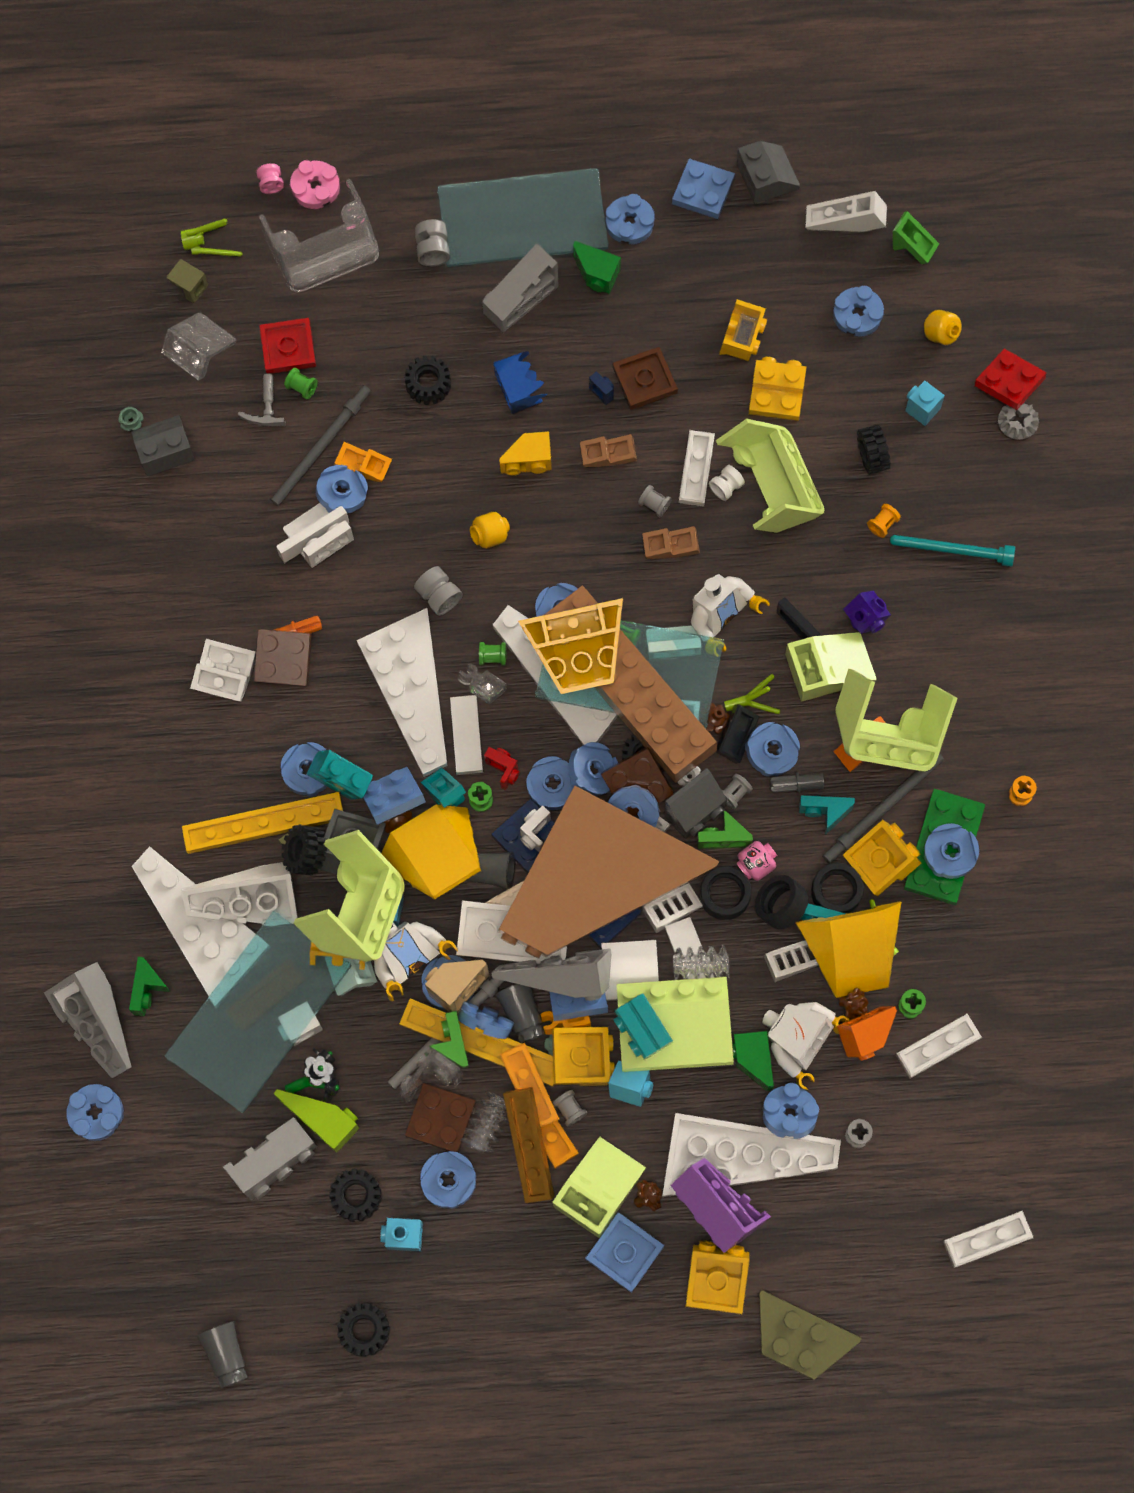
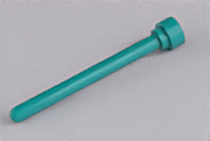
[890,535,1015,567]

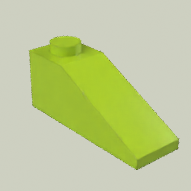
[274,1089,359,1153]

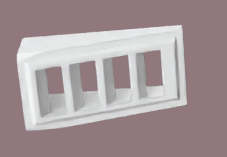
[643,883,703,933]
[764,940,819,982]

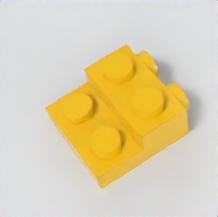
[749,357,807,421]
[843,820,921,896]
[552,1027,615,1086]
[686,1241,749,1314]

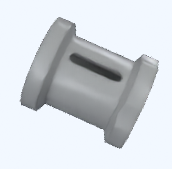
[638,485,672,518]
[722,774,753,809]
[552,1090,588,1127]
[845,1119,873,1148]

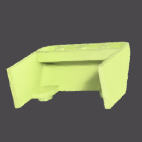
[716,419,824,533]
[836,668,957,771]
[294,830,404,962]

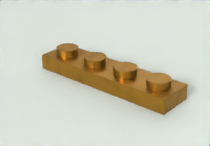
[503,1087,555,1203]

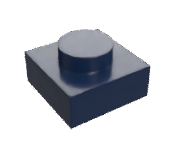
[589,371,614,405]

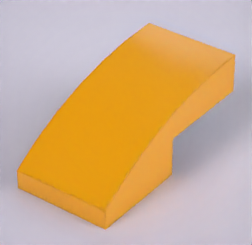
[334,442,392,483]

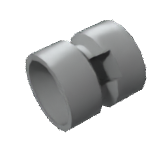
[415,219,450,266]
[414,566,463,616]

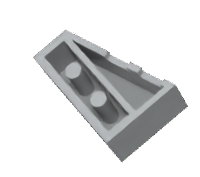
[482,243,558,333]
[223,1117,317,1200]

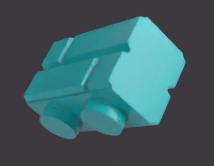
[307,750,373,800]
[613,993,673,1060]

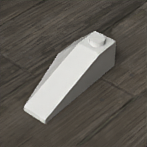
[182,862,298,927]

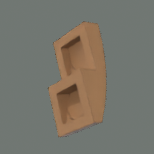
[580,434,637,467]
[642,526,700,559]

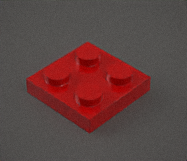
[259,318,316,374]
[975,348,1047,410]

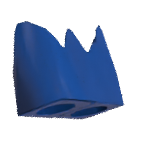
[493,351,547,414]

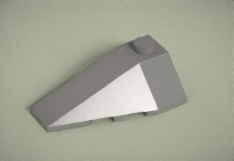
[492,949,611,1001]
[44,962,131,1078]

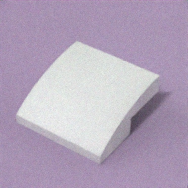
[190,639,256,702]
[602,940,659,1001]

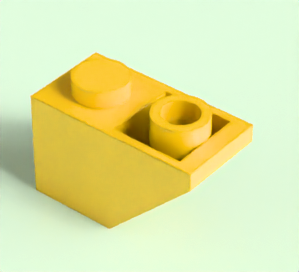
[499,432,552,475]

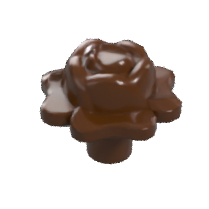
[699,703,730,734]
[383,810,412,833]
[839,988,868,1020]
[634,1179,662,1211]

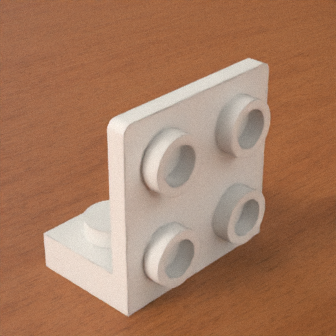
[283,503,354,568]

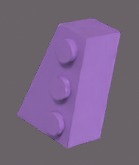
[670,1158,771,1253]

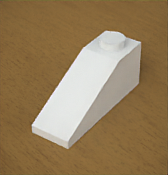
[806,191,887,232]

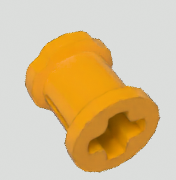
[867,504,901,538]
[1009,776,1037,806]

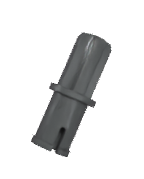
[770,772,824,793]

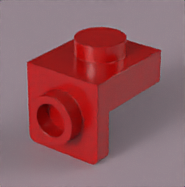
[484,747,520,790]

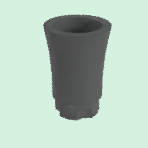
[466,852,515,889]
[495,984,545,1044]
[197,1321,248,1388]

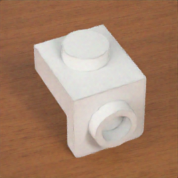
[520,805,551,852]

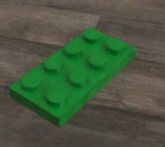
[904,789,986,905]

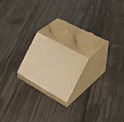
[425,960,489,1012]

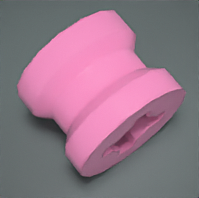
[256,164,284,194]

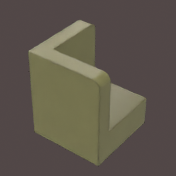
[167,259,209,304]

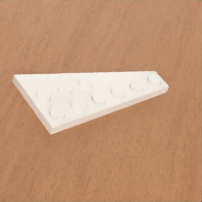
[493,605,618,745]
[357,608,448,777]
[132,846,271,1009]
[662,1113,841,1197]

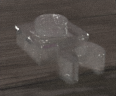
[458,663,507,705]

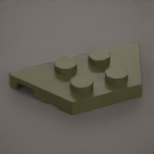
[759,1290,862,1380]

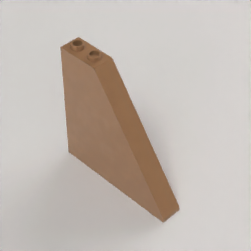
[498,786,719,958]

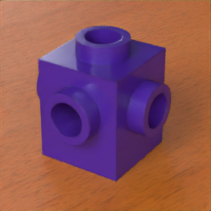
[843,591,891,634]

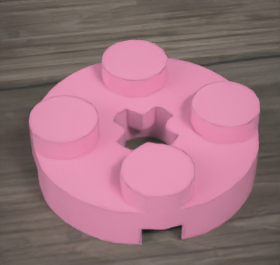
[290,160,340,209]

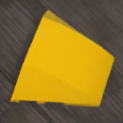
[518,598,623,694]
[381,804,481,899]
[795,902,901,998]

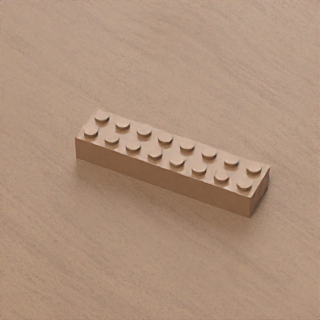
[544,585,717,783]

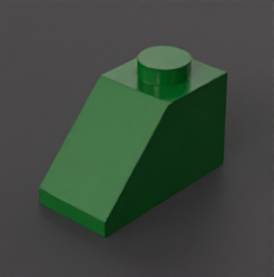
[573,241,621,294]
[732,1031,774,1091]

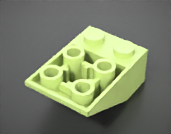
[785,632,877,702]
[552,1137,646,1238]

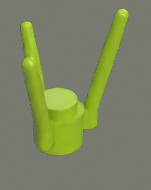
[181,219,242,256]

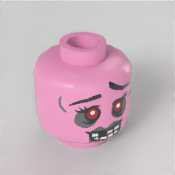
[736,841,777,881]

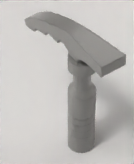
[238,374,286,426]

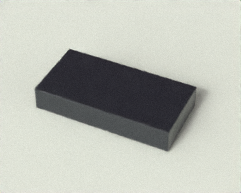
[777,597,820,639]
[716,704,760,764]

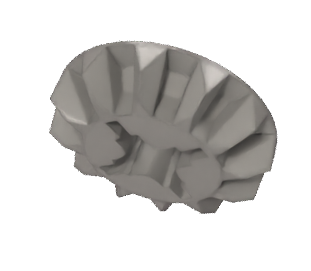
[998,403,1039,440]

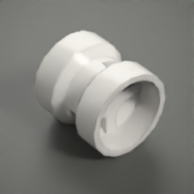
[709,465,745,501]

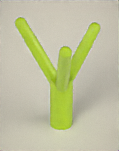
[724,674,780,714]

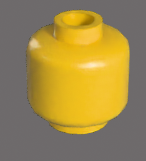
[924,310,961,345]
[470,512,510,549]

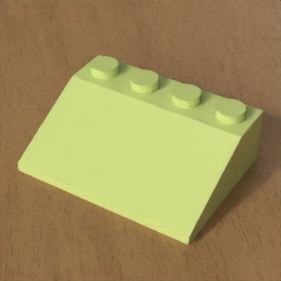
[617,977,734,1072]

